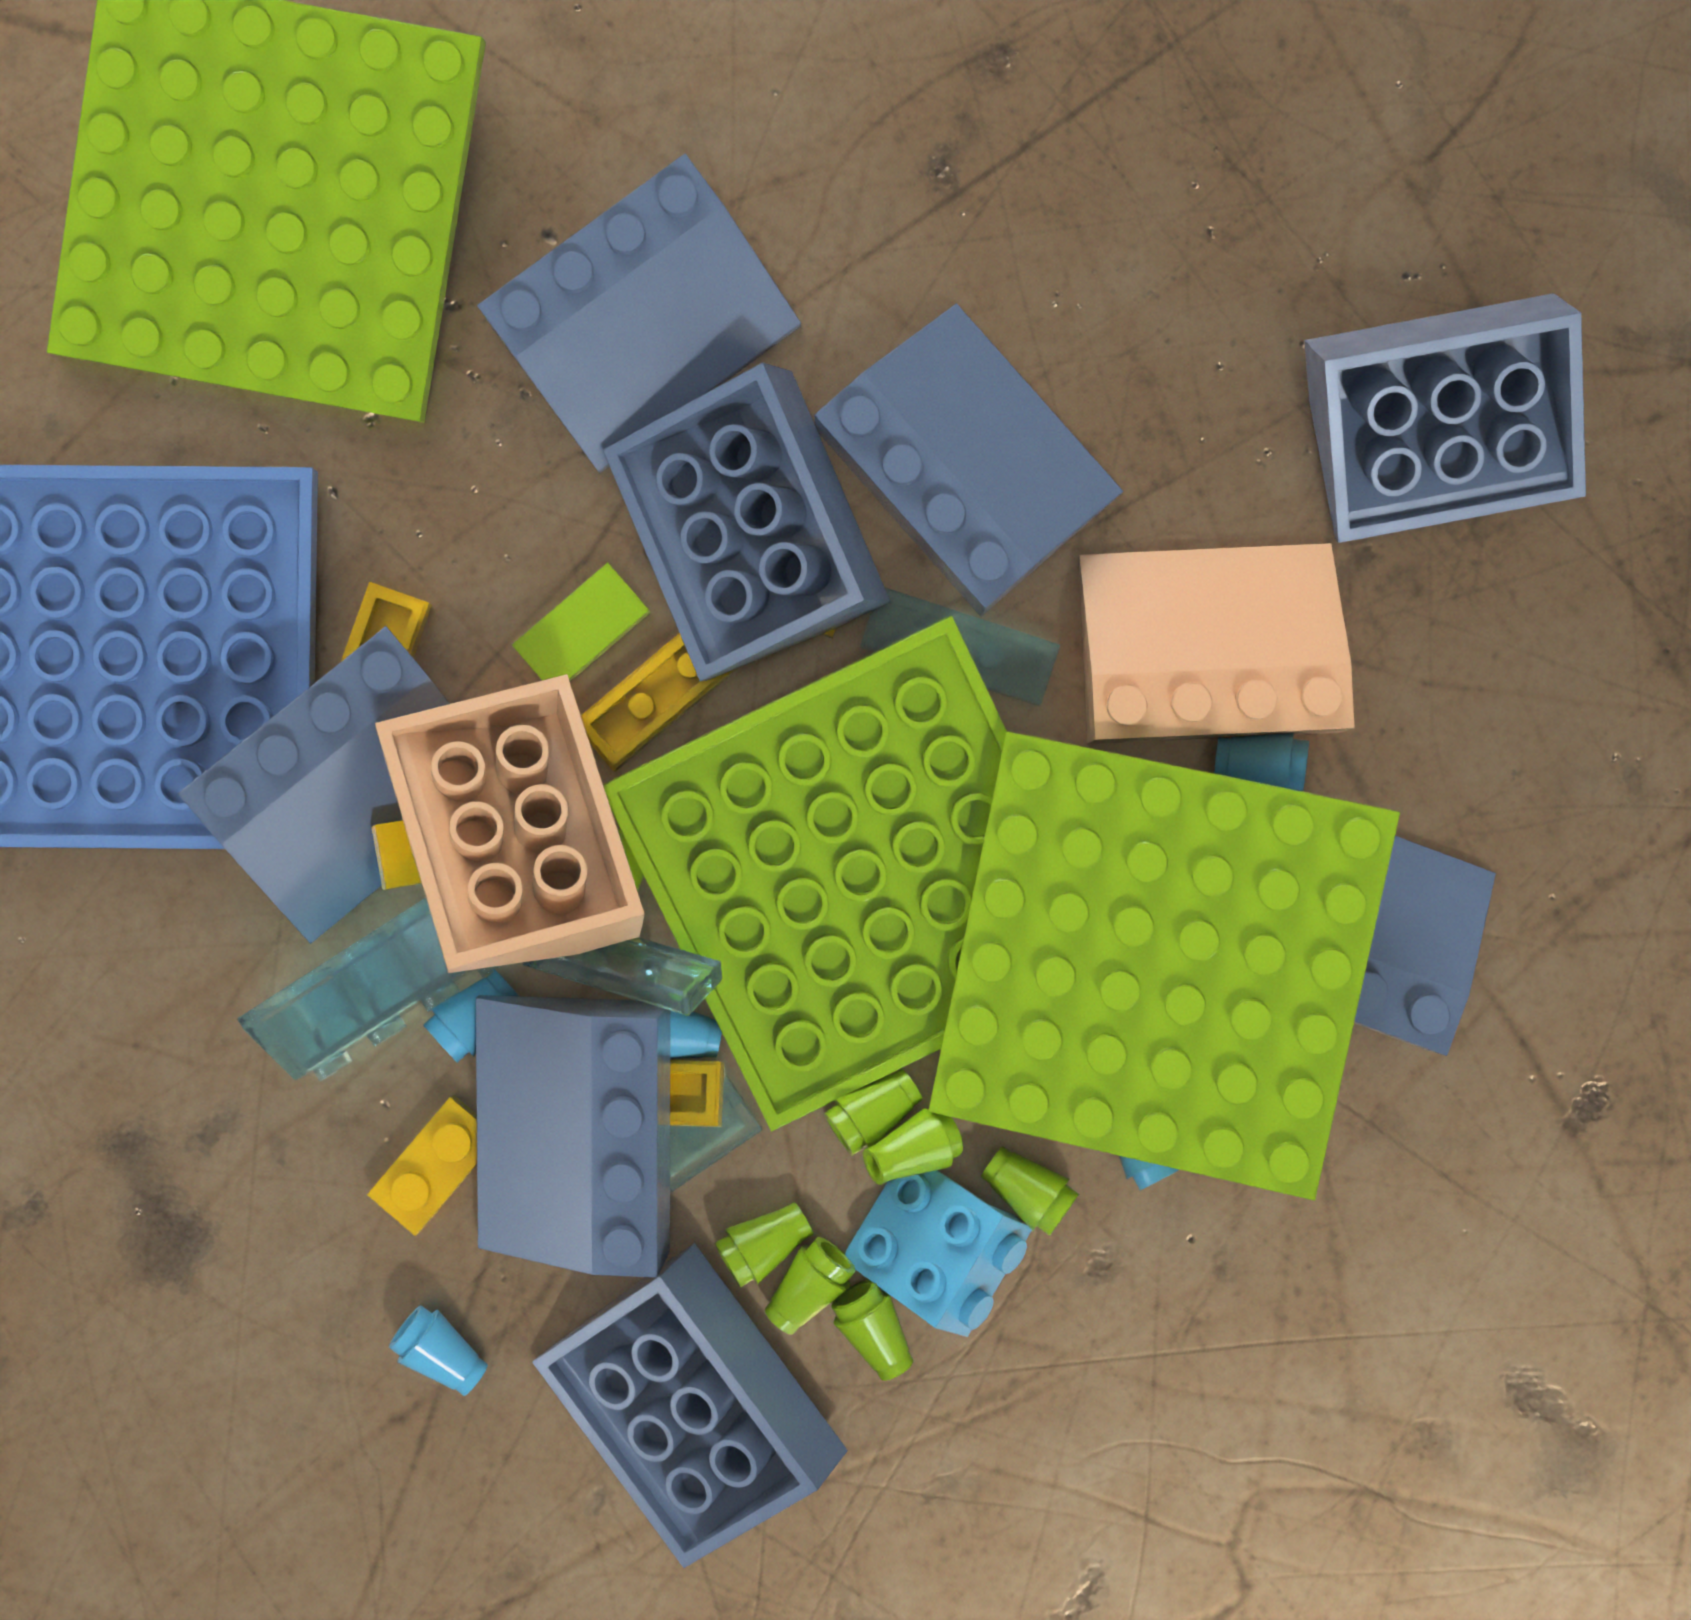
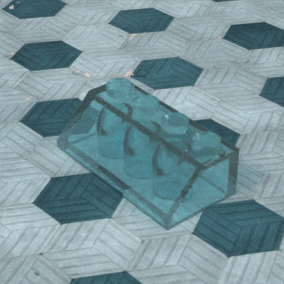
[237,898,503,1082]

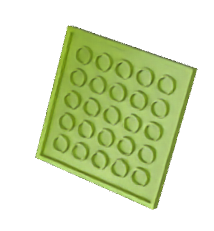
[47,0,486,423]
[603,616,1007,1132]
[928,731,1400,1201]

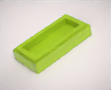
[512,562,651,682]

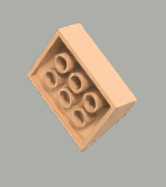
[1078,543,1355,744]
[375,674,645,973]

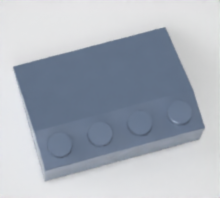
[477,153,801,474]
[1304,293,1586,543]
[814,303,1123,617]
[603,362,891,681]
[177,626,450,944]
[1354,836,1496,1056]
[476,995,671,1278]
[532,1243,848,1568]

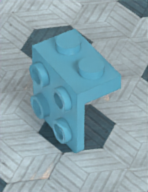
[845,1170,1032,1337]

